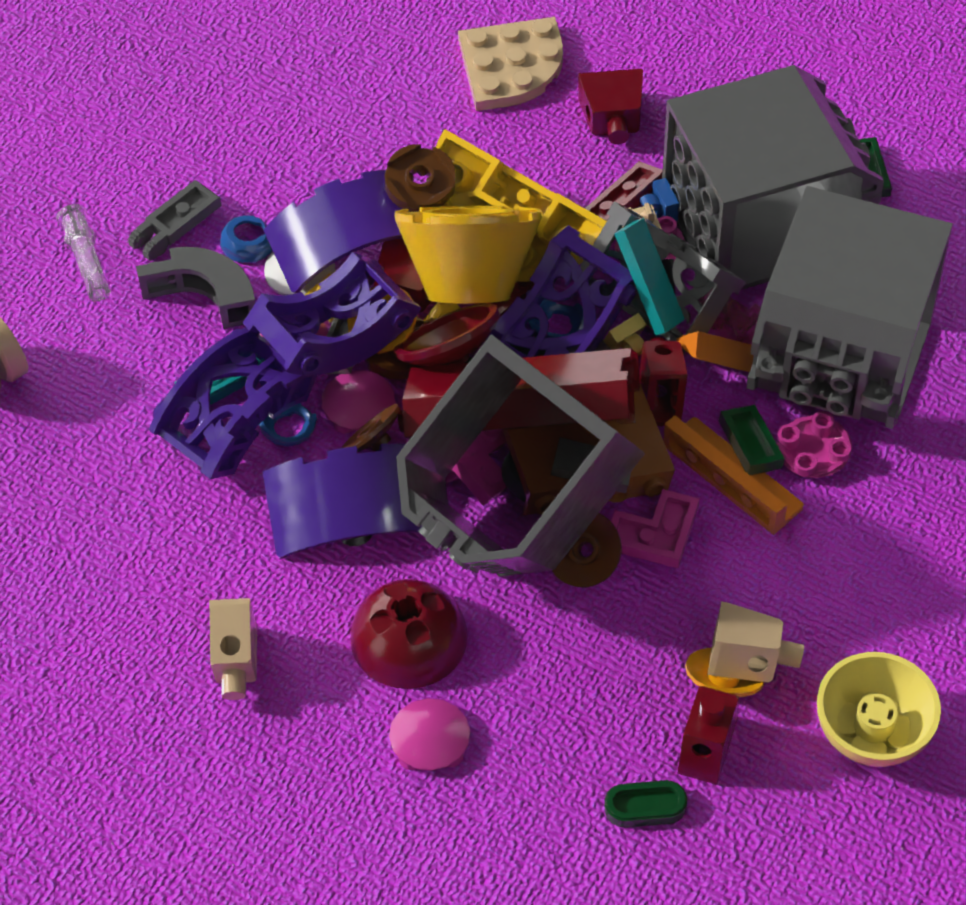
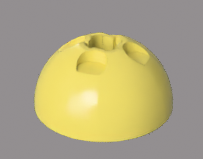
[817,652,941,767]

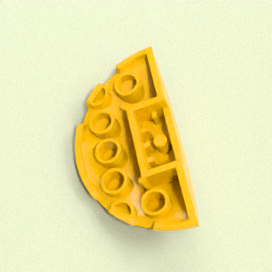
[436,129,607,282]

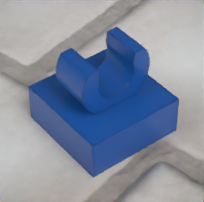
[640,178,679,223]

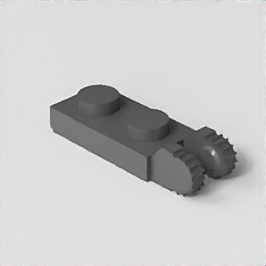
[127,180,222,261]

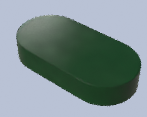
[604,780,687,828]

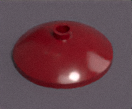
[394,303,500,366]

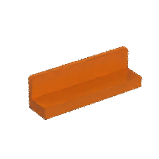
[663,415,804,535]

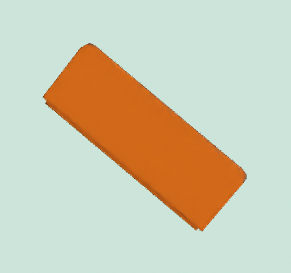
[677,331,754,372]

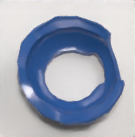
[220,216,273,263]
[528,299,584,338]
[259,403,317,447]

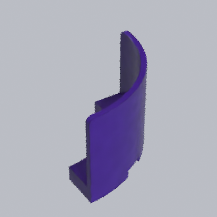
[264,170,403,293]
[262,443,422,558]

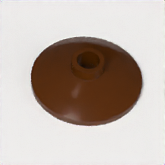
[341,404,401,452]
[552,513,622,588]

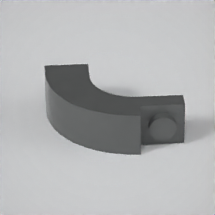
[136,247,256,329]

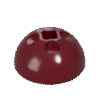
[350,579,468,689]

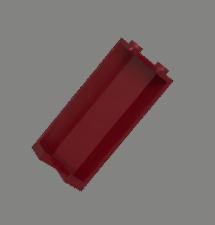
[398,348,640,440]

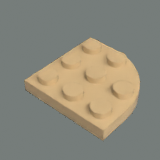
[458,17,563,111]

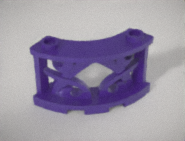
[486,225,638,358]
[243,252,421,375]
[149,327,317,479]

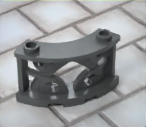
[580,201,746,355]

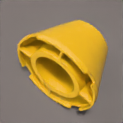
[395,205,542,304]

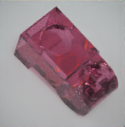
[697,288,761,344]

